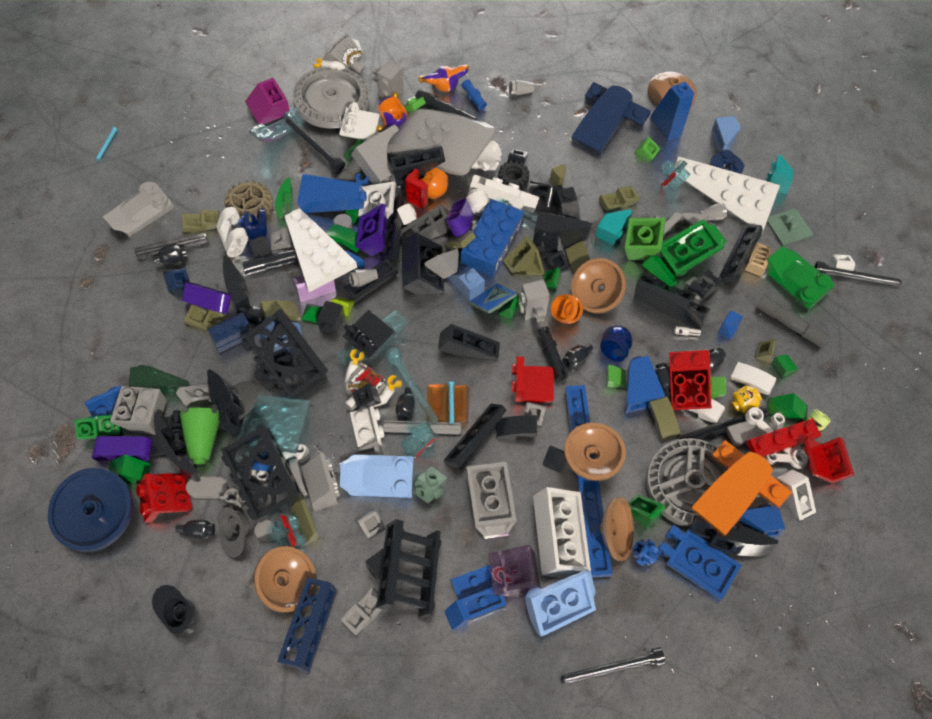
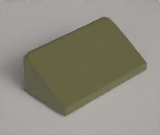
[565,241,591,275]
[291,499,319,545]

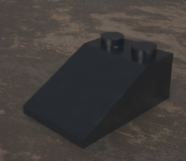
[533,211,593,253]

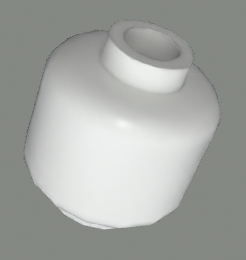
[466,189,490,216]

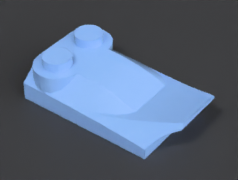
[340,454,414,498]
[525,571,596,637]

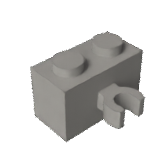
[372,60,403,99]
[518,280,550,322]

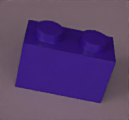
[355,203,387,256]

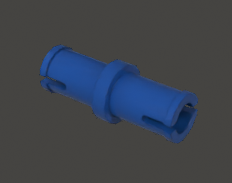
[461,79,487,110]

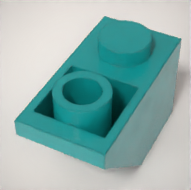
[765,155,794,194]
[595,209,633,246]

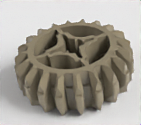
[224,180,273,225]

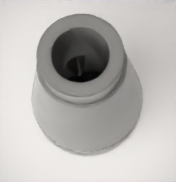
[509,79,534,96]
[699,203,727,221]
[349,268,378,288]

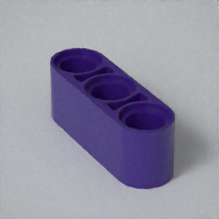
[446,198,474,237]
[181,282,232,313]
[91,436,153,462]

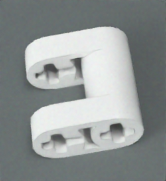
[216,207,248,257]

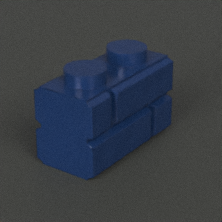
[207,313,252,353]

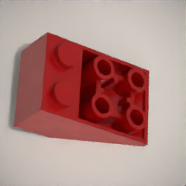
[669,350,712,410]

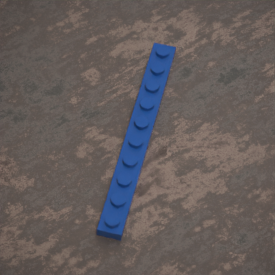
[565,385,612,578]

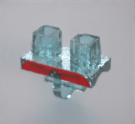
[660,161,691,191]
[401,421,438,458]
[268,513,307,549]

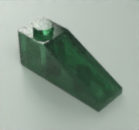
[129,365,191,395]

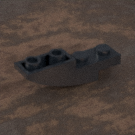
[207,369,245,436]
[690,515,779,556]

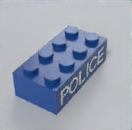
[461,199,524,277]

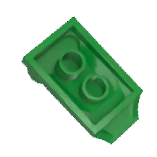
[659,219,727,277]
[767,246,835,311]

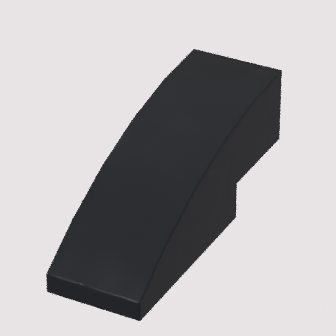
[223,255,251,314]

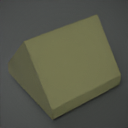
[550,164,566,187]
[755,339,776,363]

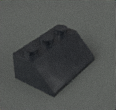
[402,232,444,294]

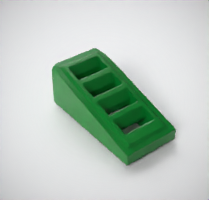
[642,255,679,287]

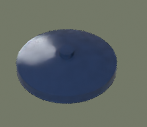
[48,468,133,552]

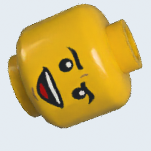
[731,385,762,413]

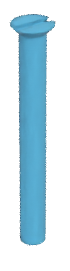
[96,127,118,160]
[447,381,455,424]

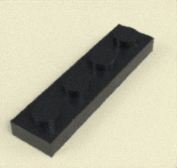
[381,195,404,261]
[719,224,763,283]
[443,403,507,468]

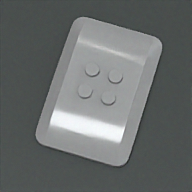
[387,108,495,176]

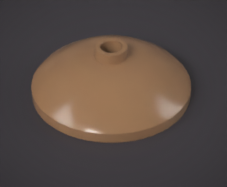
[648,72,697,106]
[571,258,626,313]
[564,423,626,481]
[600,497,634,561]
[253,546,316,612]

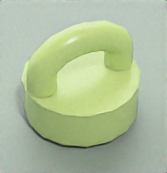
[807,409,831,431]

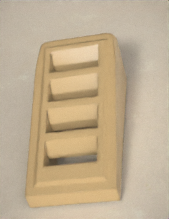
[745,242,773,277]

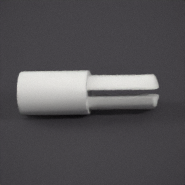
[674,326,701,336]

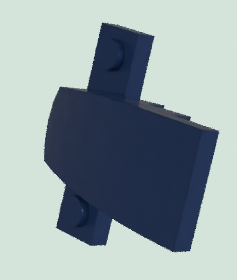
[571,82,651,154]

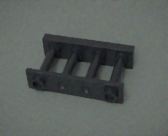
[376,519,441,619]

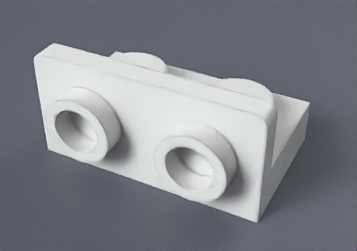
[350,406,384,448]

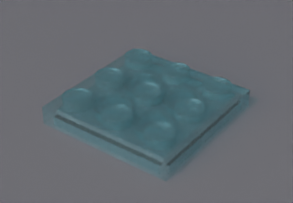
[237,395,311,453]

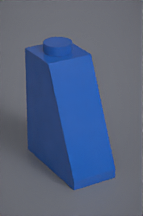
[624,356,665,413]

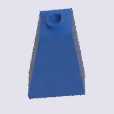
[651,81,695,140]
[297,174,367,213]

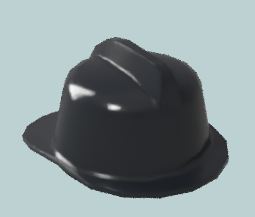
[152,585,196,634]

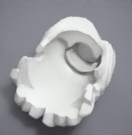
[472,141,502,171]

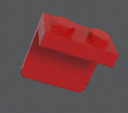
[512,356,554,403]
[804,437,855,484]
[136,473,192,523]

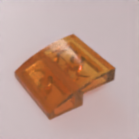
[426,383,469,424]

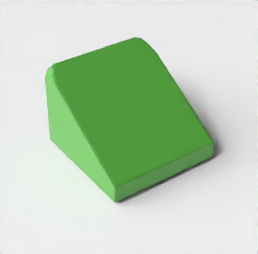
[635,137,661,160]
[606,365,626,388]
[711,377,726,399]

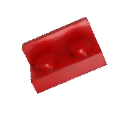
[405,168,428,211]

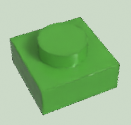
[403,96,426,112]

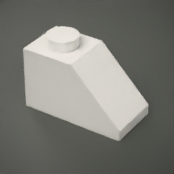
[776,470,816,521]

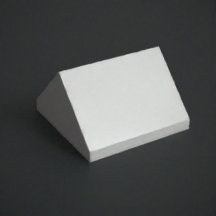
[358,181,396,219]

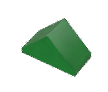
[767,393,808,423]
[109,454,152,484]
[628,494,666,530]

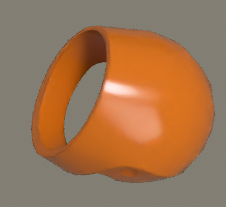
[420,168,448,199]
[551,294,583,324]

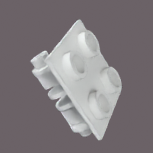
[339,102,380,141]

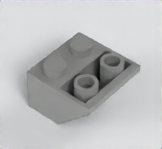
[110,386,167,435]
[302,452,340,511]

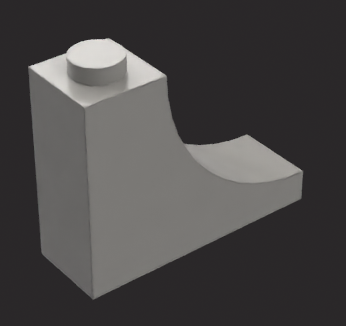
[351,124,399,185]

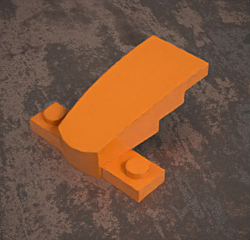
[691,440,792,536]

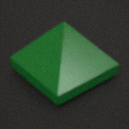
[301,303,323,323]

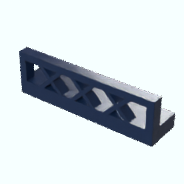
[277,577,337,673]

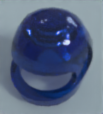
[237,208,267,240]
[600,325,633,362]

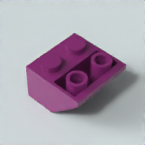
[245,77,290,126]

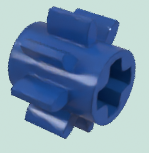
[632,539,659,566]

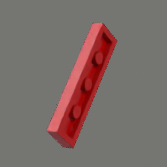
[746,418,822,457]

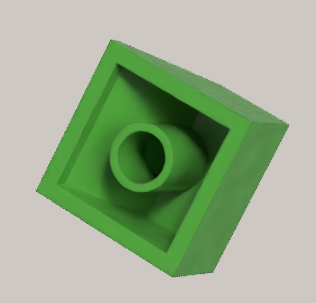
[625,218,666,260]

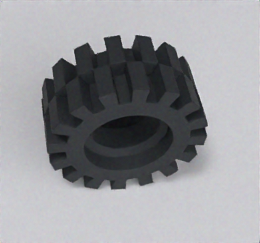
[498,161,529,191]

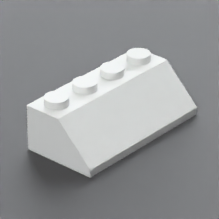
[533,487,591,577]

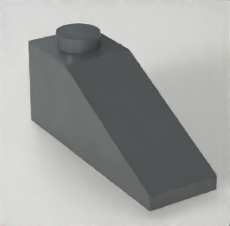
[400,204,451,243]

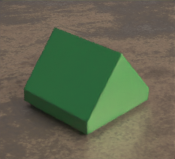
[543,268,561,292]

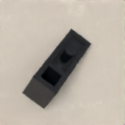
[390,146,445,184]
[438,324,500,360]

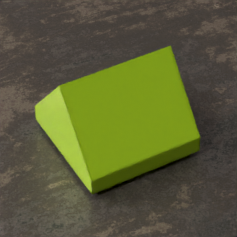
[331,297,354,316]

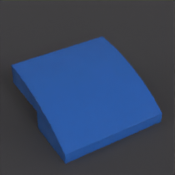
[450,564,507,620]

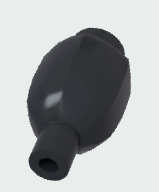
[152,245,187,265]
[238,305,265,326]
[562,343,593,367]
[709,347,726,371]
[655,363,671,398]
[395,387,415,421]
[175,520,215,539]

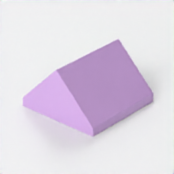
[292,275,336,302]

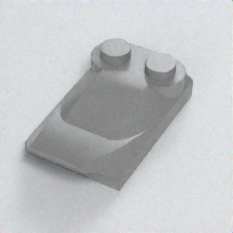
[102,181,174,237]
[466,462,517,539]

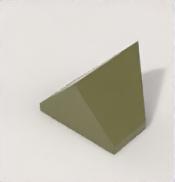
[503,235,545,276]

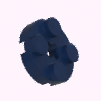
[709,150,745,174]

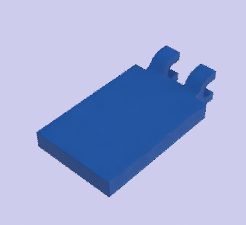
[658,525,742,601]

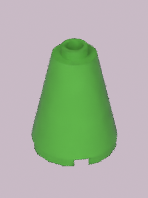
[180,408,220,465]

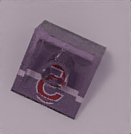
[488,545,541,597]

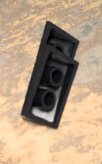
[634,275,711,330]

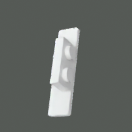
[469,175,539,214]

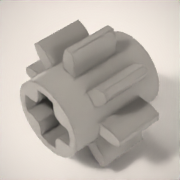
[219,485,243,510]

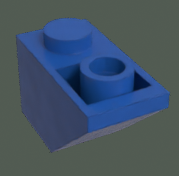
[737,504,785,537]

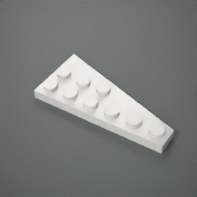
[673,157,780,235]
[284,208,357,292]

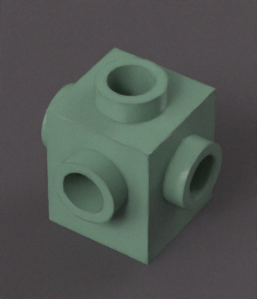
[412,466,447,503]

